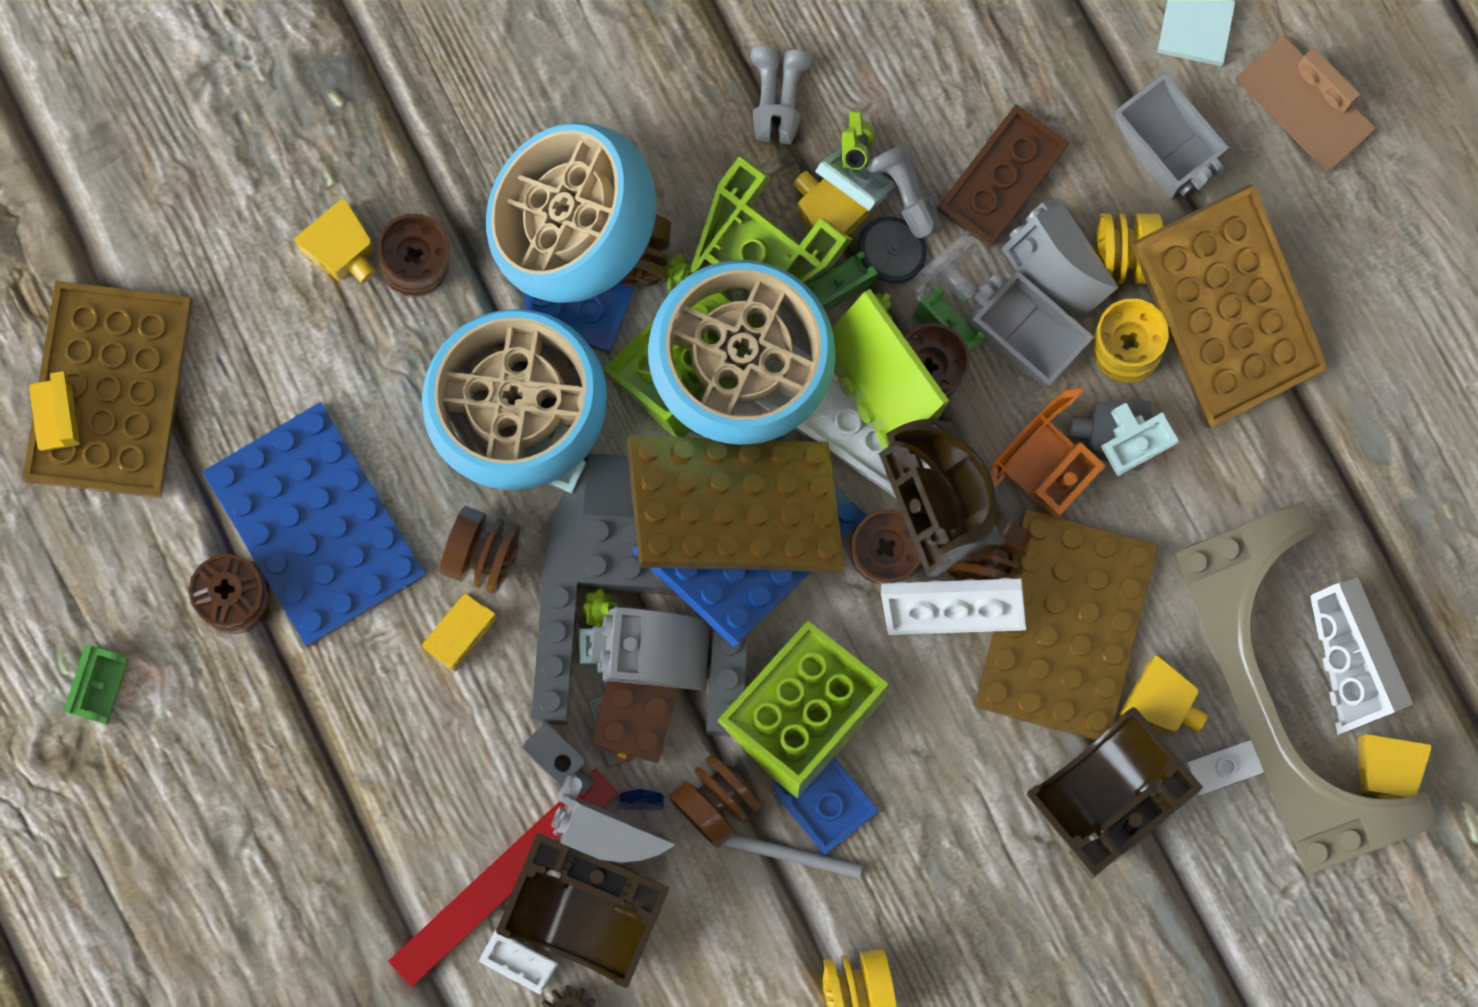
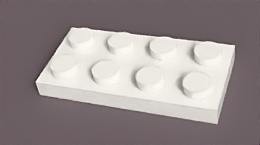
[881,578,1026,635]

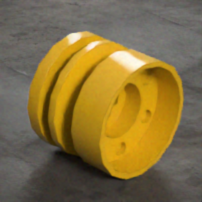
[1093,213,1163,284]
[1092,299,1169,383]
[822,948,897,1007]

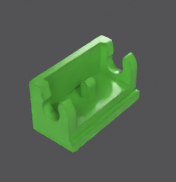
[805,251,878,312]
[913,287,985,354]
[64,644,129,725]

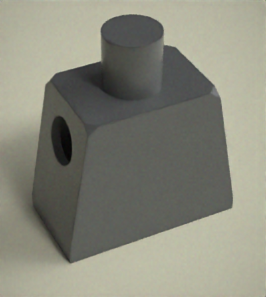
[1069,401,1152,471]
[520,722,595,796]

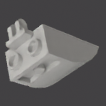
[1114,72,1229,199]
[1001,199,1119,319]
[970,270,1094,386]
[588,607,710,691]
[551,775,676,863]

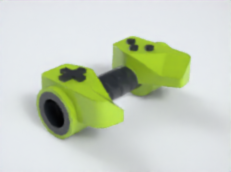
[841,111,875,172]

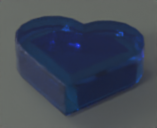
[618,789,665,811]

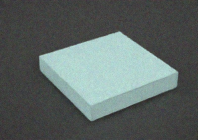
[1157,0,1235,66]
[815,147,896,211]

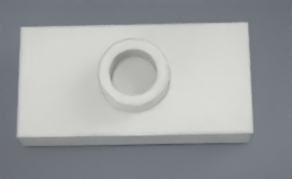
[1185,740,1264,796]
[478,930,558,995]

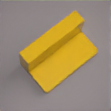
[29,371,80,451]
[422,594,497,672]

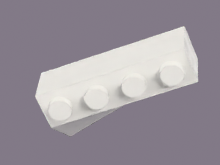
[1311,577,1413,735]

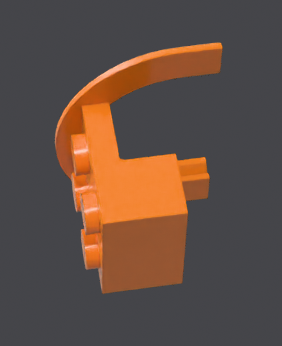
[988,388,1106,518]

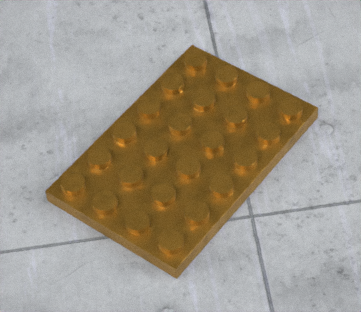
[1130,184,1328,428]
[22,281,193,498]
[627,435,845,572]
[974,509,1158,741]

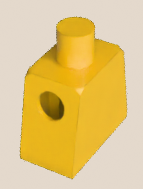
[793,170,874,235]
[294,198,377,284]
[1118,655,1208,735]
[1357,734,1432,799]

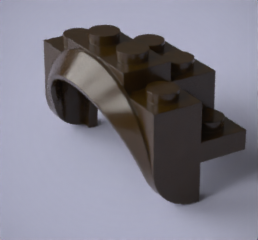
[878,419,1003,577]

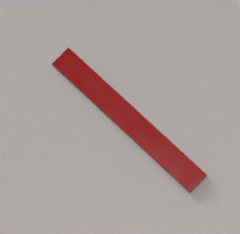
[388,768,619,988]

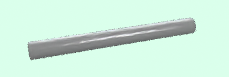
[723,834,862,878]

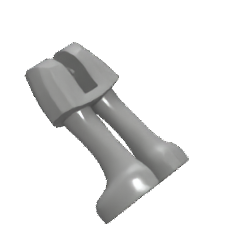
[750,47,813,145]
[865,144,941,238]

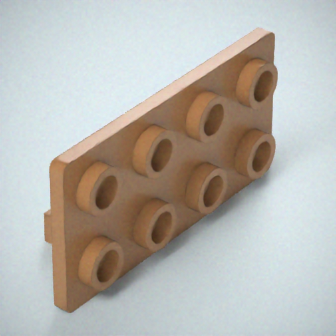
[1236,36,1375,172]

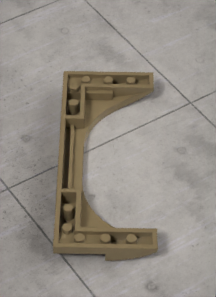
[1175,501,1441,875]

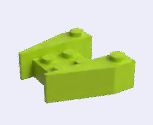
[690,156,853,318]

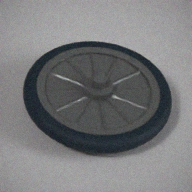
[858,217,926,283]

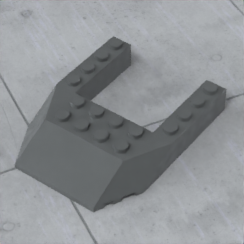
[531,453,748,737]

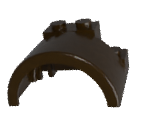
[1027,707,1203,879]
[496,833,670,988]

